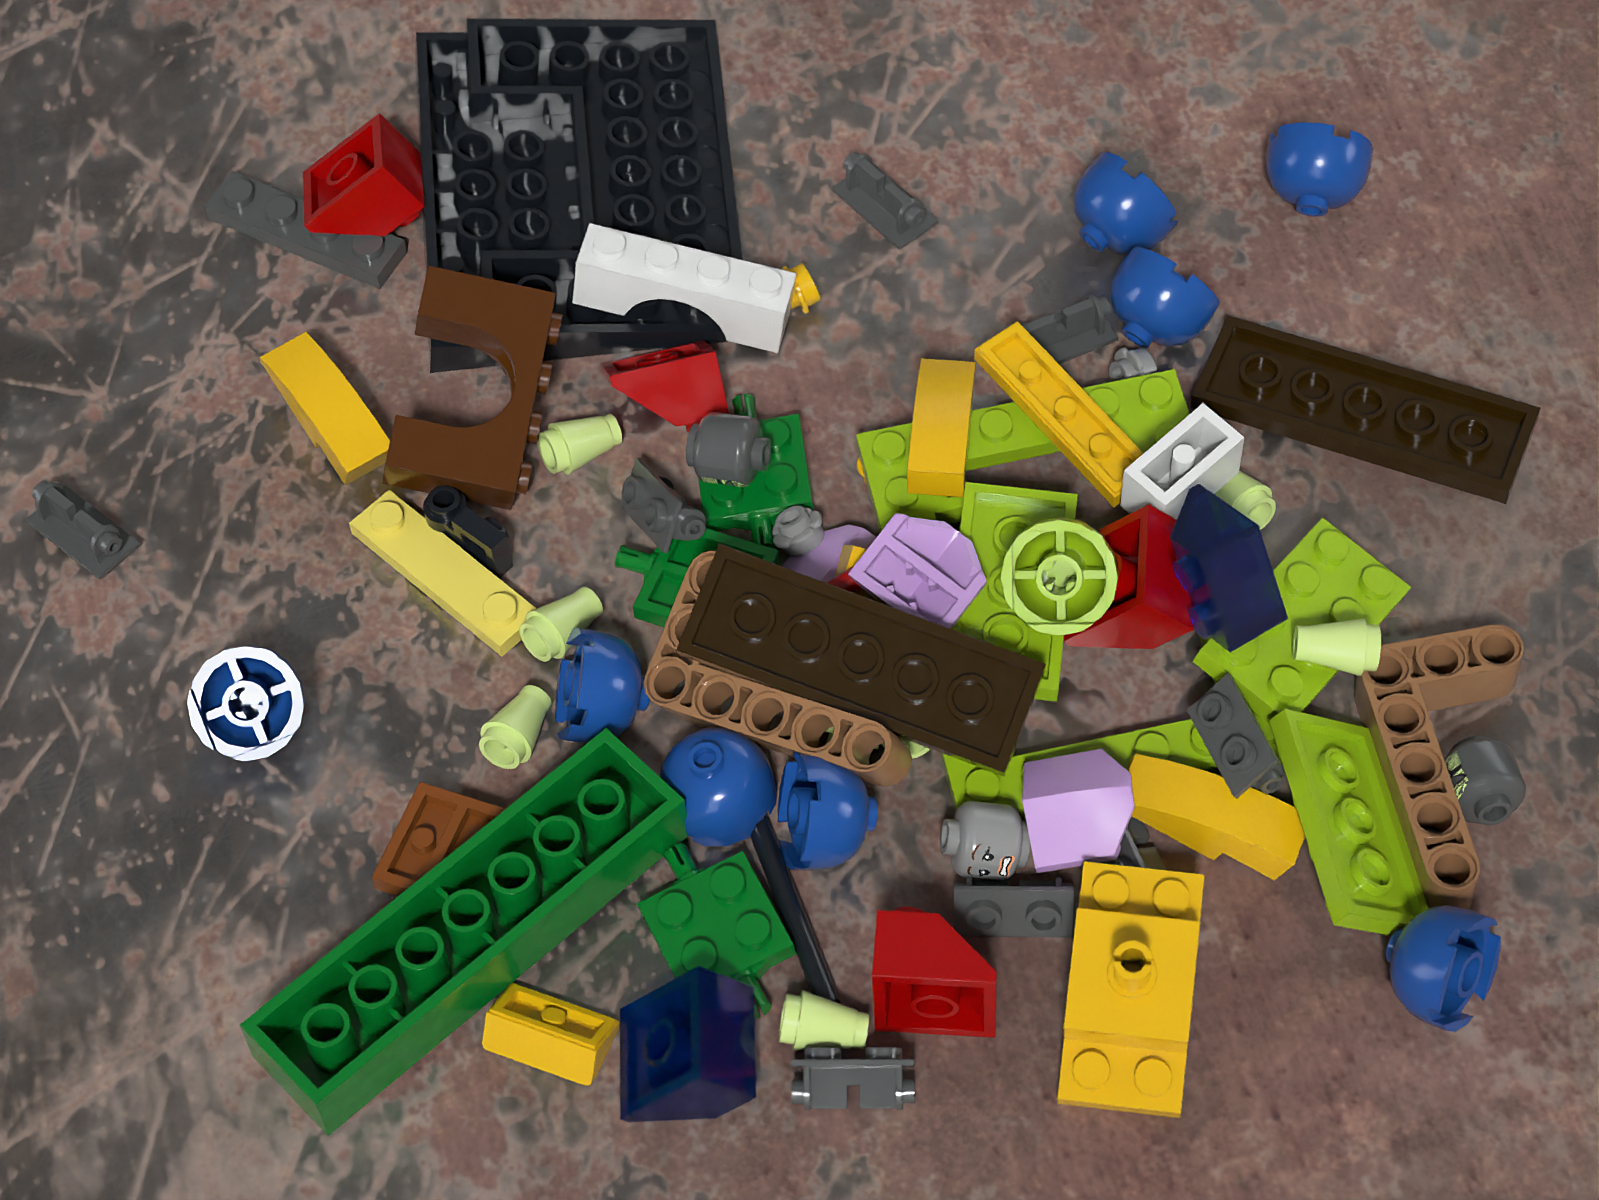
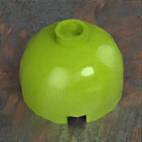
[1001,517,1119,636]

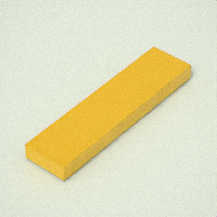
[974,321,1144,508]

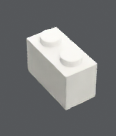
[1120,403,1244,523]

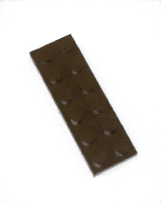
[1191,315,1540,504]
[676,543,1046,777]

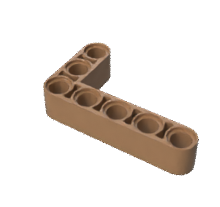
[644,551,912,787]
[1354,625,1524,909]

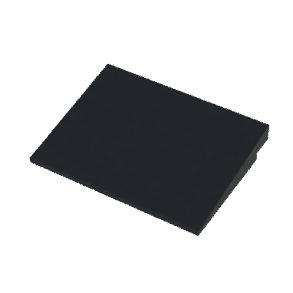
[415,19,742,373]

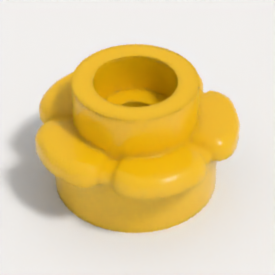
[782,263,821,314]

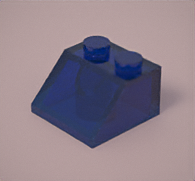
[1170,484,1288,652]
[620,966,757,1122]

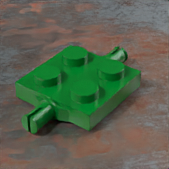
[698,394,815,549]
[615,528,780,627]
[637,843,797,1019]

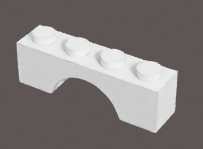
[572,223,797,353]

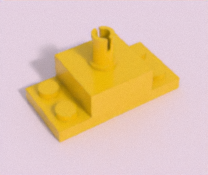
[1057,861,1205,1118]

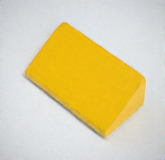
[482,983,620,1086]

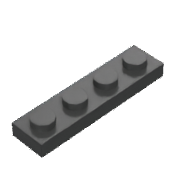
[204,171,407,289]

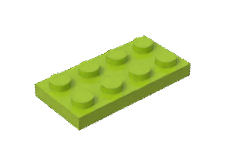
[952,482,1078,702]
[1192,517,1411,724]
[1269,708,1429,936]

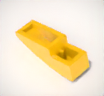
[260,332,390,486]
[907,358,976,497]
[1126,754,1305,880]

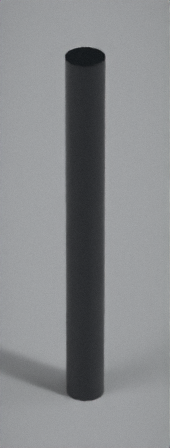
[750,814,841,1004]

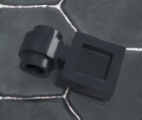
[423,485,513,579]

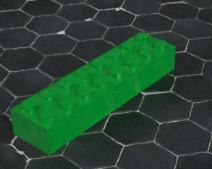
[240,728,688,1136]

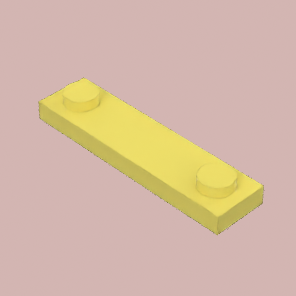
[349,490,536,657]

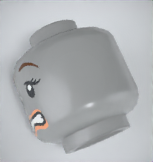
[940,801,1030,881]

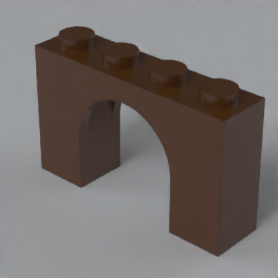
[382,266,563,510]

